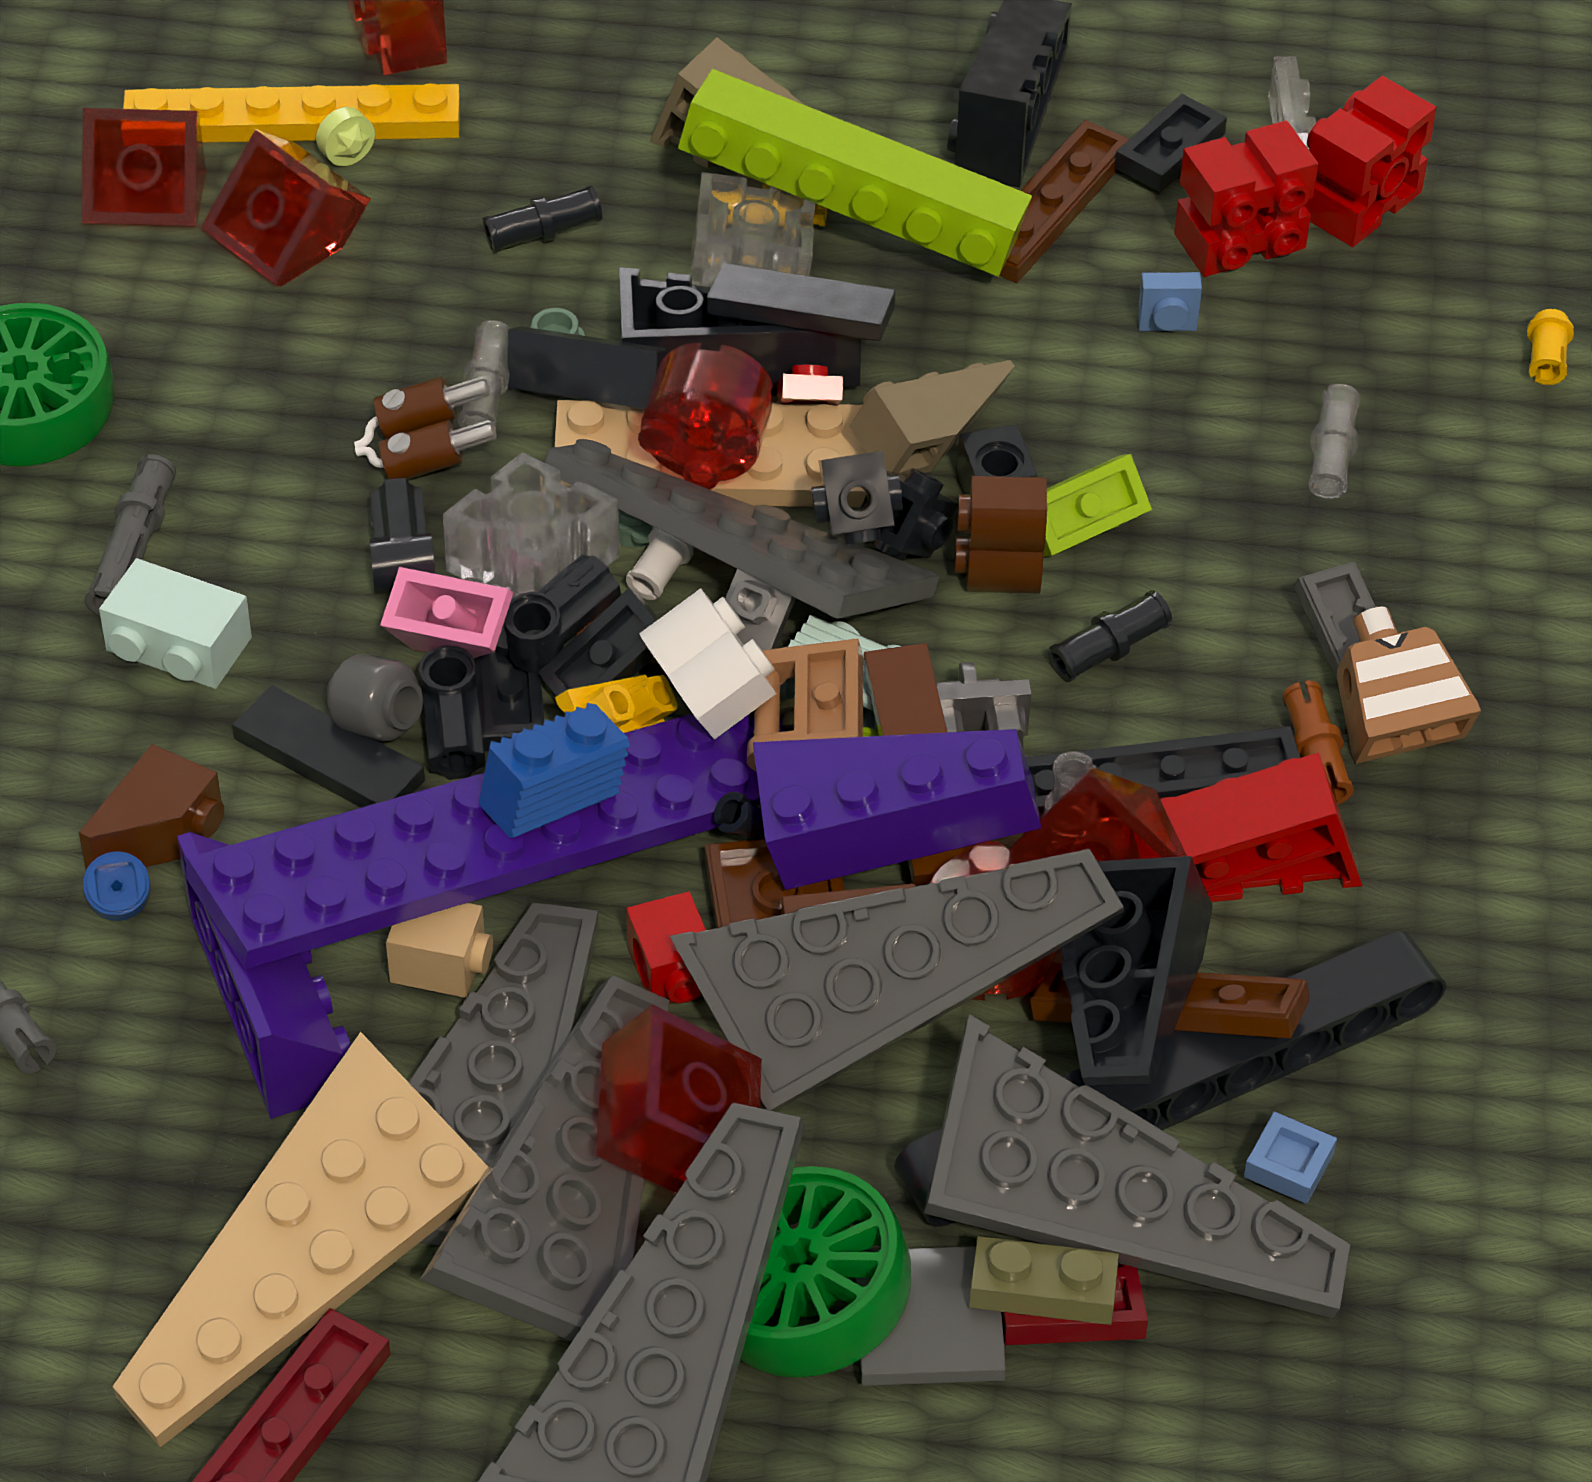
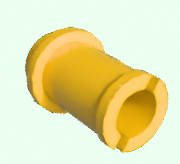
[1527,309,1574,385]

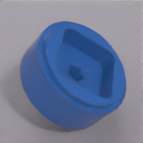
[83,852,151,921]

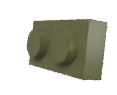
[969,1236,1119,1325]

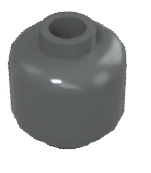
[327,654,423,741]

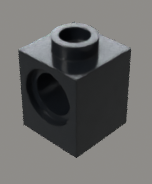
[957,424,1038,495]

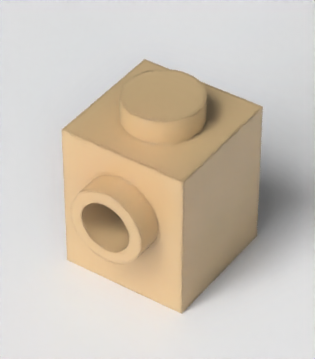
[386,903,493,998]

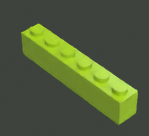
[678,68,1032,277]

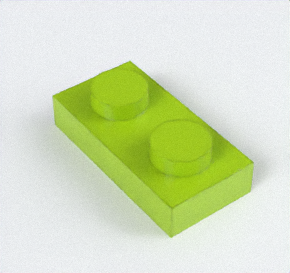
[1043,454,1152,557]

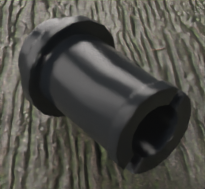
[714,791,765,840]

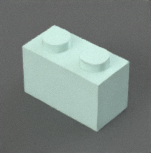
[99,558,252,689]

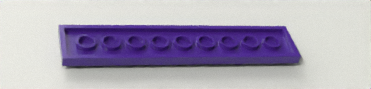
[185,711,788,970]

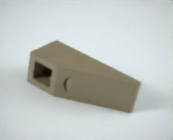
[850,360,1015,475]

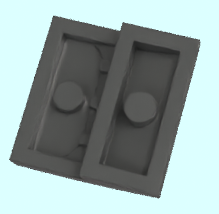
[854,1246,1005,1386]

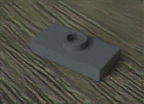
[1294,561,1376,683]

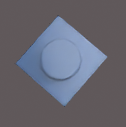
[1137,272,1202,331]
[1244,1112,1337,1204]

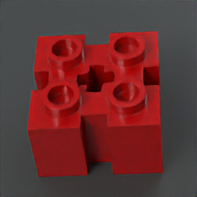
[1304,75,1437,248]
[1174,120,1318,277]

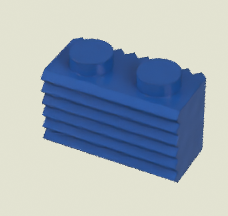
[478,703,631,838]

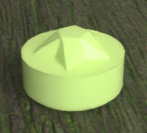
[316,107,375,166]

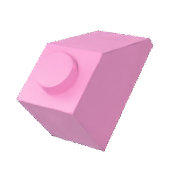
[380,567,513,658]

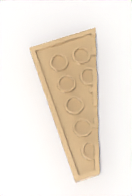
[112,1032,488,1448]

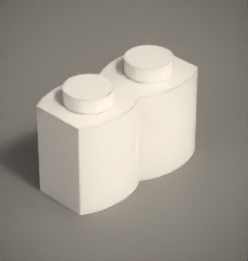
[639,588,777,739]

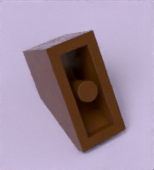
[79,744,224,870]

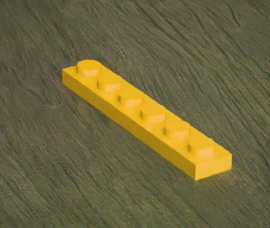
[121,83,460,144]

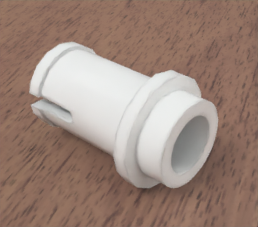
[626,527,694,600]

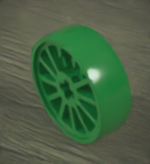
[0,303,114,466]
[740,1166,911,1378]

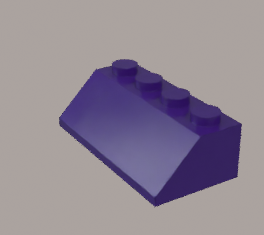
[177,832,351,1119]

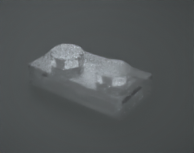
[1268,56,1316,150]

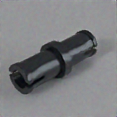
[482,185,603,253]
[1048,590,1172,682]

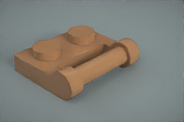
[747,638,863,772]

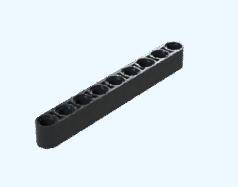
[894,931,1446,1227]

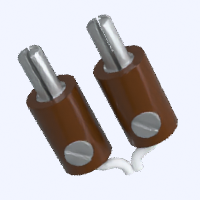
[354,376,496,480]

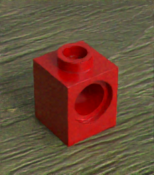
[626,891,706,1004]

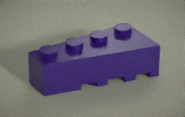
[753,729,1041,890]

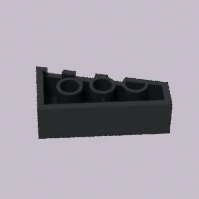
[947,0,1072,188]
[619,267,861,394]

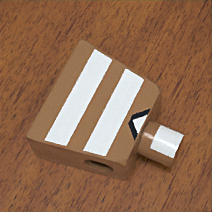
[1337,607,1481,764]

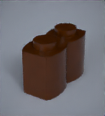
[955,476,1047,594]

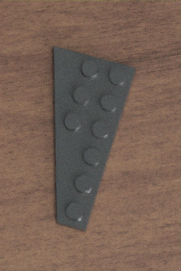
[543,439,941,619]
[670,849,1124,1112]
[409,902,599,1245]
[420,975,670,1341]
[924,1014,1350,1318]
[478,1103,805,1482]

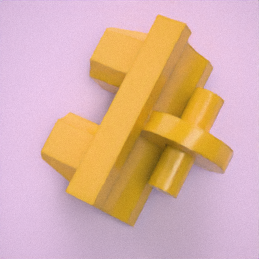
[555,675,678,733]

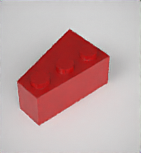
[1131,752,1363,902]

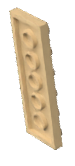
[552,400,866,508]

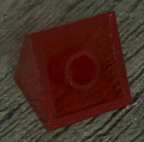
[82,108,206,226]
[1003,768,1187,865]

